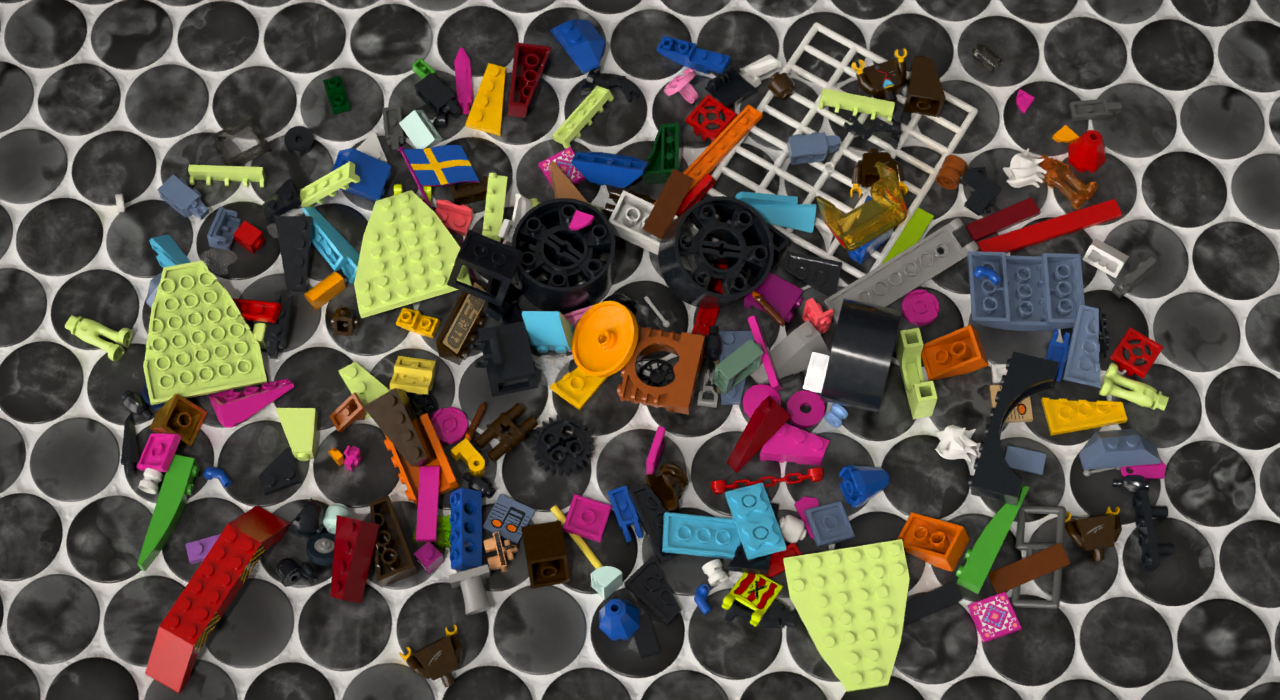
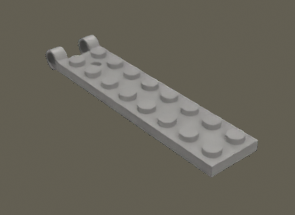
[822,217,980,324]

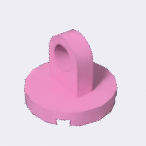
[664,68,699,104]

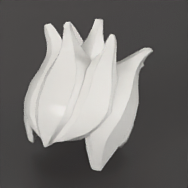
[1003,148,1047,188]
[935,425,978,463]

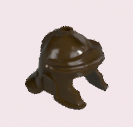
[645,463,688,511]

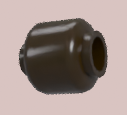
[768,72,795,100]

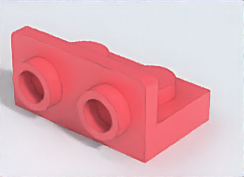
[435,199,474,236]
[802,298,834,334]

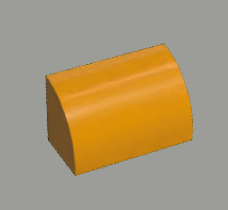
[304,271,346,311]

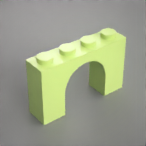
[895,328,938,419]

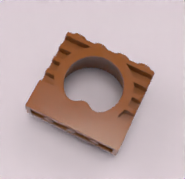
[617,325,706,415]

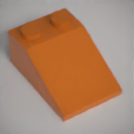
[921,324,989,381]
[897,512,970,572]

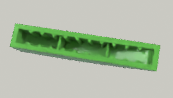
[137,454,199,571]
[955,486,1029,594]

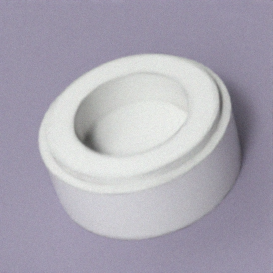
[115,194,125,213]

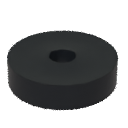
[284,126,315,155]

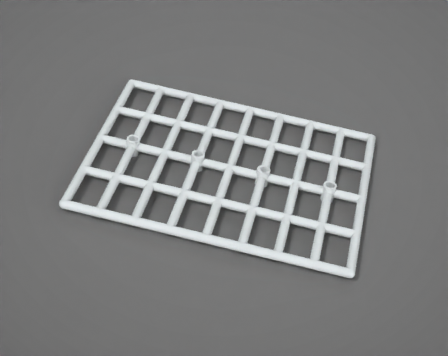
[707,22,978,279]

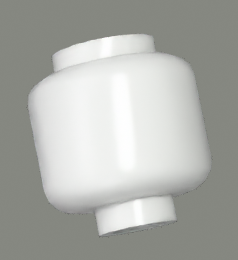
[778,515,807,544]

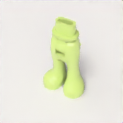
[65,315,133,362]
[1099,362,1169,411]

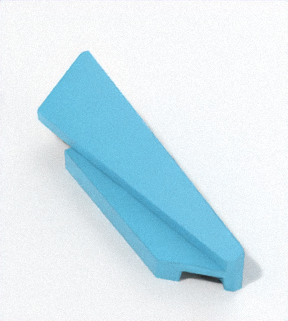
[736,192,816,233]
[302,207,360,284]
[149,235,191,268]

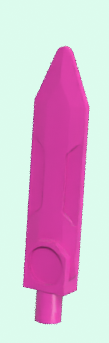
[454,48,473,114]

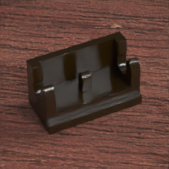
[450,176,488,205]

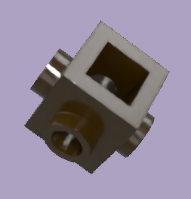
[331,307,359,336]

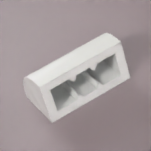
[1082,238,1129,278]

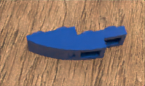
[656,36,731,75]

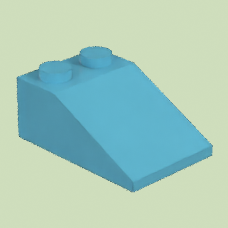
[522,311,575,353]

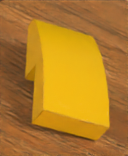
[396,308,441,338]

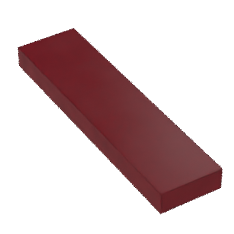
[965,197,1041,242]

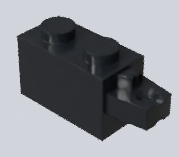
[415,73,461,119]

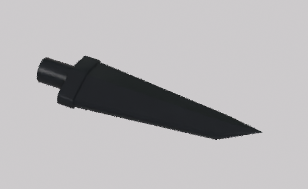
[121,412,140,474]

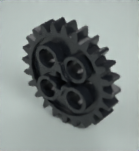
[531,415,595,477]

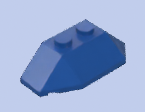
[550,20,606,74]
[572,151,648,188]

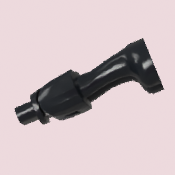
[724,584,797,628]

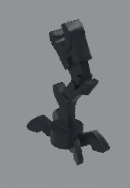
[581,66,640,103]
[843,109,902,150]

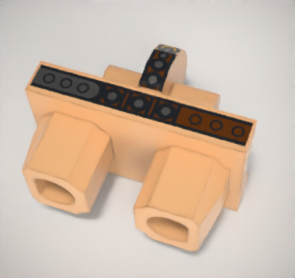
[483,532,518,572]

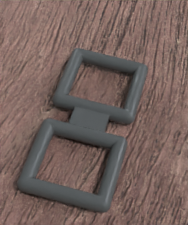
[1011,505,1066,609]

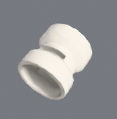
[138,468,164,494]
[702,559,728,586]

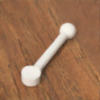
[644,296,670,327]

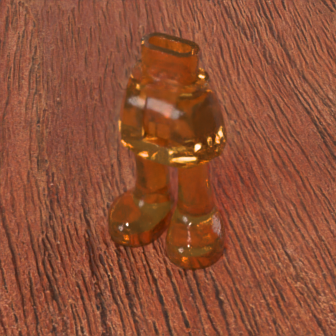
[1037,154,1099,210]

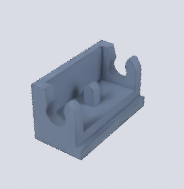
[207,207,241,251]
[1004,445,1046,476]

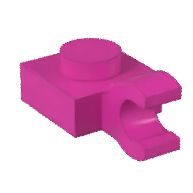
[344,446,362,472]

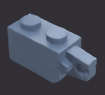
[157,175,209,220]

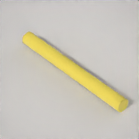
[550,505,603,569]

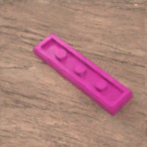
[748,315,783,391]
[416,466,441,542]

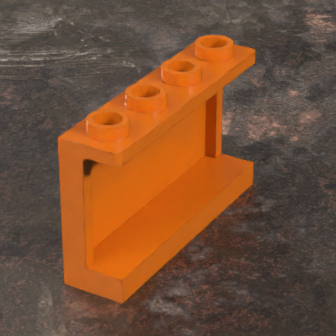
[384,413,459,506]

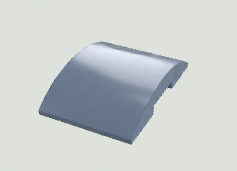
[967,251,1085,331]

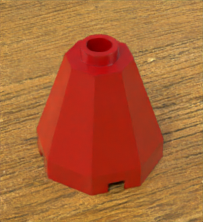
[1067,130,1106,173]

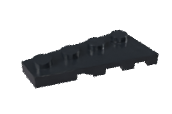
[627,483,683,564]

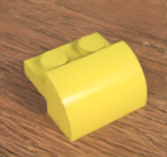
[390,356,436,395]

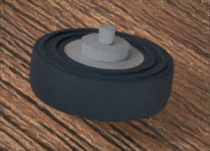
[306,533,335,565]

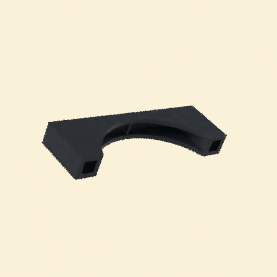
[968,352,1059,506]

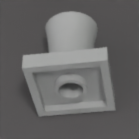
[448,564,493,615]

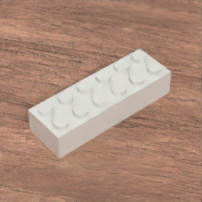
[609,190,719,272]

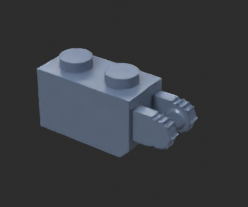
[787,132,841,165]

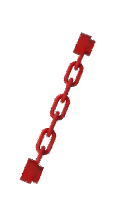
[710,467,824,495]

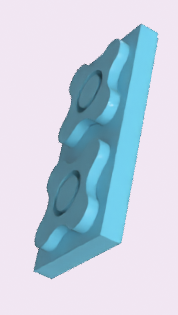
[725,482,786,560]
[662,512,741,559]

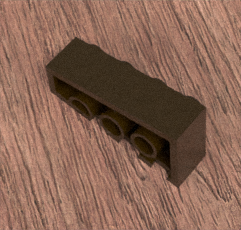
[363,388,437,468]
[370,496,418,588]

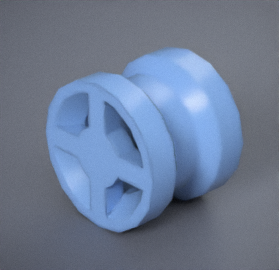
[824,404,849,428]

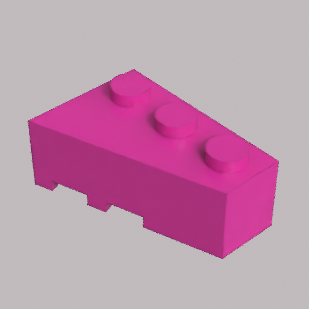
[759,423,830,466]

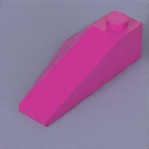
[209,378,294,428]

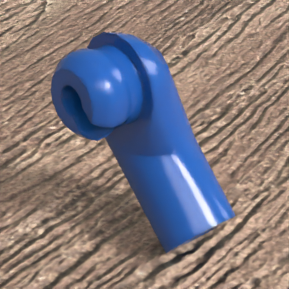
[973,265,1002,285]
[203,466,232,488]
[694,584,712,615]

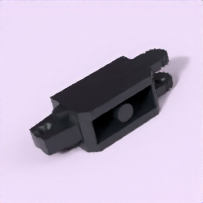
[264,294,293,359]

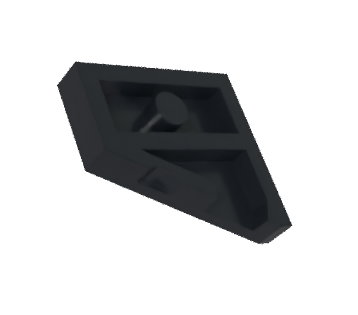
[262,178,302,221]
[258,447,302,496]

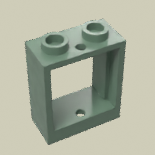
[712,339,764,395]

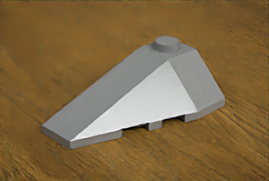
[750,320,830,385]

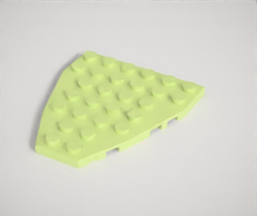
[354,190,472,318]
[143,261,267,405]
[783,539,910,692]

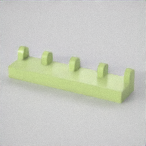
[552,86,614,149]
[818,88,895,123]
[299,161,360,207]
[188,165,266,188]
[482,173,507,242]

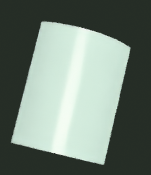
[399,110,443,149]
[591,566,623,600]

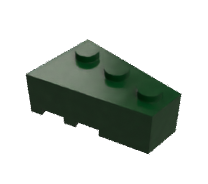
[642,123,682,184]

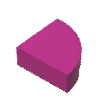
[1016,89,1035,114]
[569,210,594,230]

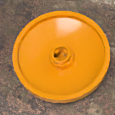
[572,301,638,378]

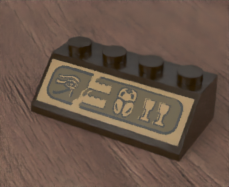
[436,277,487,365]

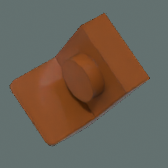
[329,393,365,432]

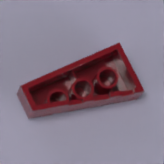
[507,42,552,118]
[330,515,379,603]

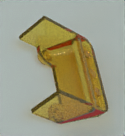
[816,161,908,251]

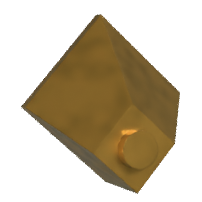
[149,393,207,447]

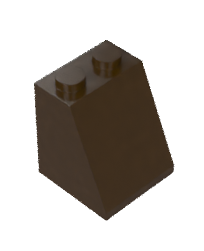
[903,55,945,118]
[521,521,571,589]

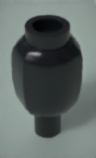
[704,326,722,361]
[121,390,153,420]
[463,472,496,499]
[1113,475,1150,495]

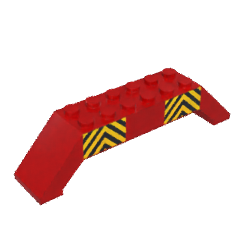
[145,506,290,694]

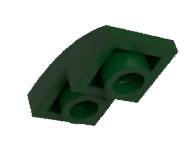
[323,76,351,115]

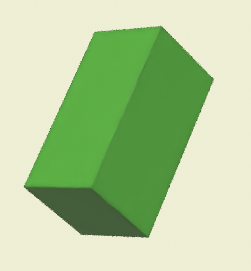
[412,58,436,79]

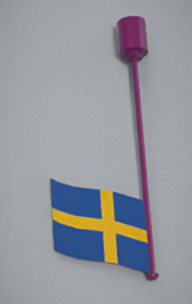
[398,145,480,283]

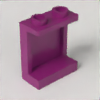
[744,272,804,327]

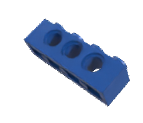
[450,488,482,571]

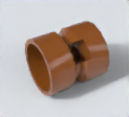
[935,155,968,190]

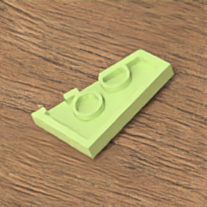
[339,362,390,419]

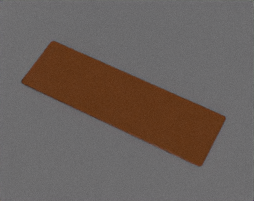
[643,169,693,239]
[988,543,1070,594]

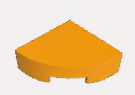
[1052,125,1079,143]
[328,447,345,467]

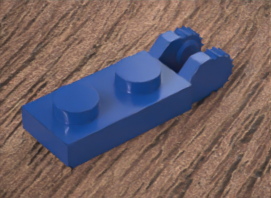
[1045,329,1070,382]
[607,486,643,542]

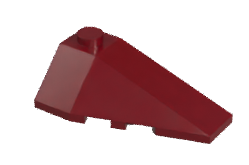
[727,395,791,473]

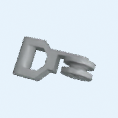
[697,369,718,408]

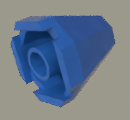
[839,465,890,508]
[599,599,640,641]

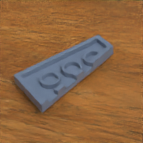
[1062,304,1101,388]
[719,331,755,405]

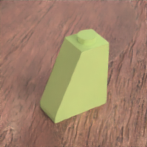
[276,408,318,461]

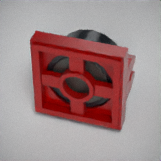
[686,94,737,141]
[1110,327,1164,379]

